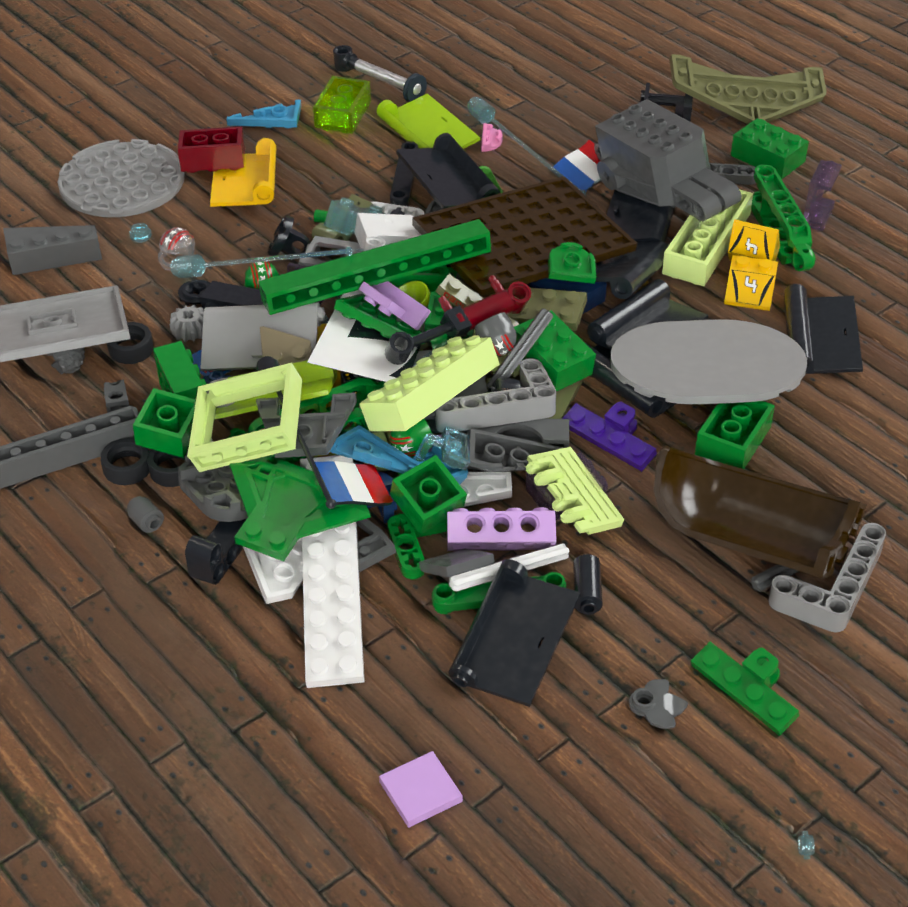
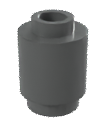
[127,496,164,533]

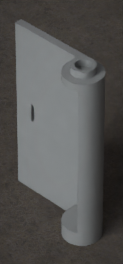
[201,302,325,371]

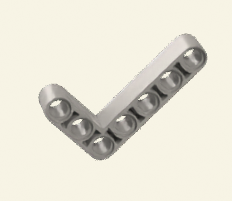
[435,358,556,433]
[768,523,886,632]

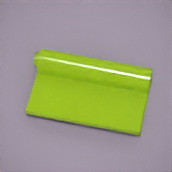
[214,360,337,420]

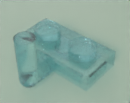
[414,427,470,471]

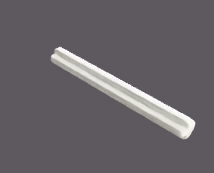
[449,544,569,592]

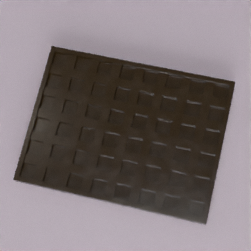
[412,176,637,297]

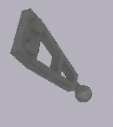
[356,519,396,572]

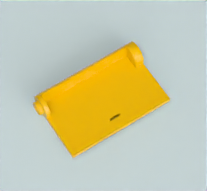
[210,138,276,207]

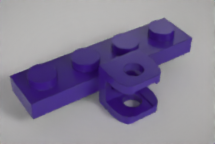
[562,402,657,472]

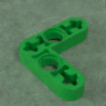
[387,513,447,580]

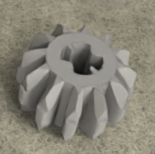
[169,305,204,342]

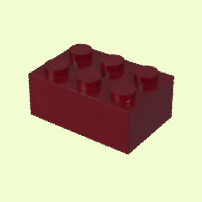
[178,126,245,173]

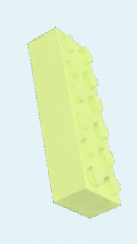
[662,189,753,286]
[359,335,499,431]

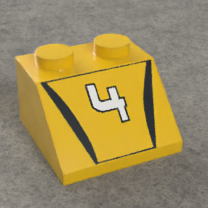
[728,219,780,261]
[724,255,778,311]

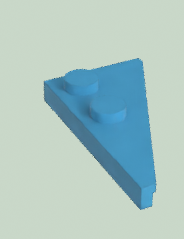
[227,99,302,128]
[330,425,420,474]

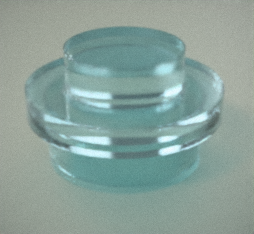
[129,223,152,243]

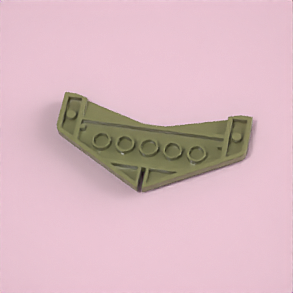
[669,54,827,124]

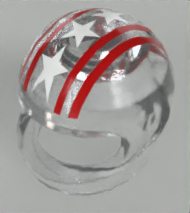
[158,227,195,271]

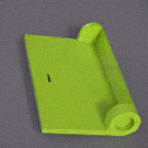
[377,93,480,149]

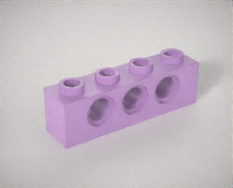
[447,507,556,551]

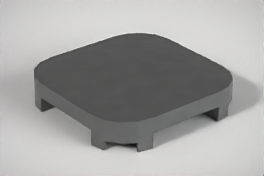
[178,456,275,522]

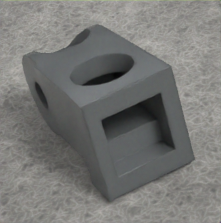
[104,379,129,413]

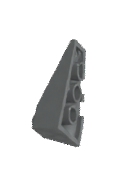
[463,428,563,472]

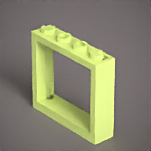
[187,362,302,472]

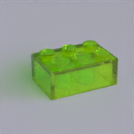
[313,76,371,133]

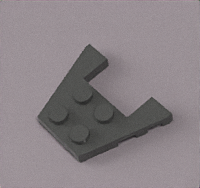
[256,393,357,458]

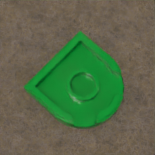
[548,242,596,284]

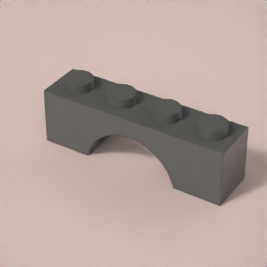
[467,418,569,448]

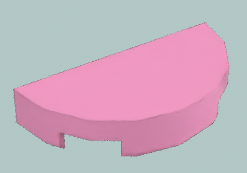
[481,123,503,152]

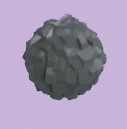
[47,347,85,374]

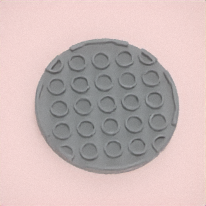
[57,139,185,217]

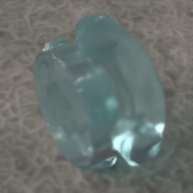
[797,831,815,859]

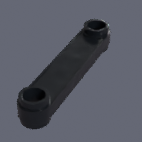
[390,142,418,206]

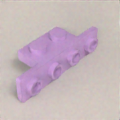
[359,282,431,330]

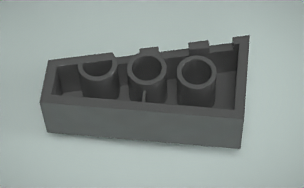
[3,225,102,275]

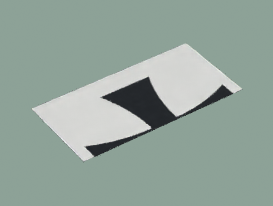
[308,290,425,382]

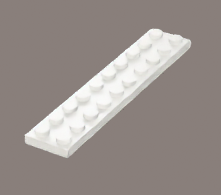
[300,455,365,688]

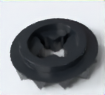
[178,280,210,306]

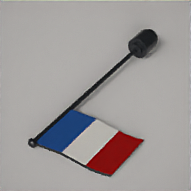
[256,356,393,509]

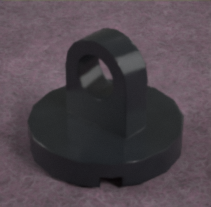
[267,215,310,258]

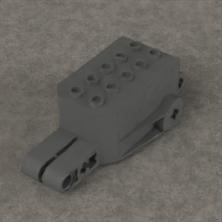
[594,99,742,222]

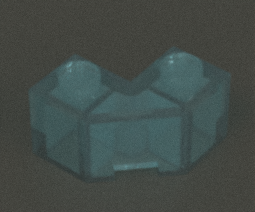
[324,197,385,236]

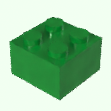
[133,388,196,458]
[390,455,467,535]

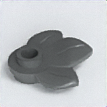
[629,679,688,729]

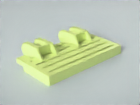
[525,447,625,535]

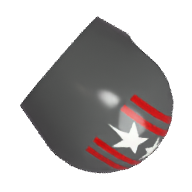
[474,312,516,356]

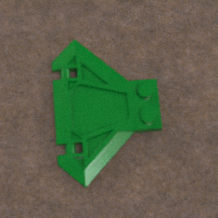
[229,455,371,562]

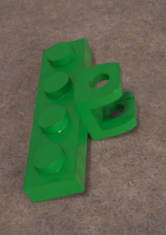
[691,641,800,736]

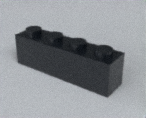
[200,281,264,310]

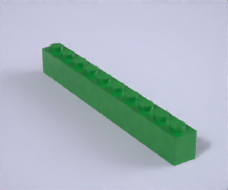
[258,219,491,315]

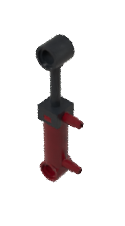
[385,275,531,365]

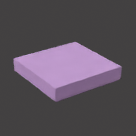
[379,751,463,828]

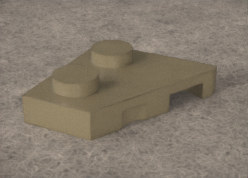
[260,326,312,365]

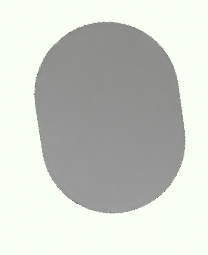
[610,320,807,404]

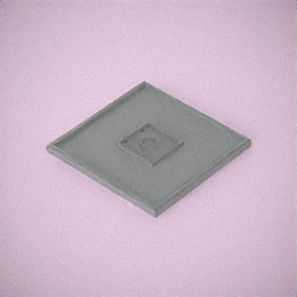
[0,285,130,362]

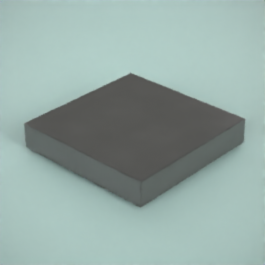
[419,548,495,577]

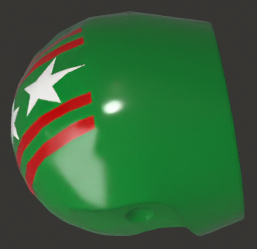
[244,261,279,289]
[389,419,434,459]

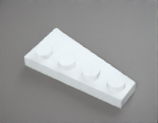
[460,472,512,507]

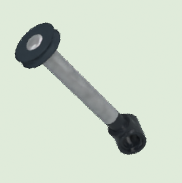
[333,45,427,102]

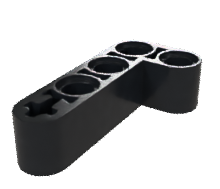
[185,519,246,585]

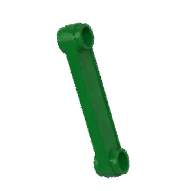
[432,572,566,614]

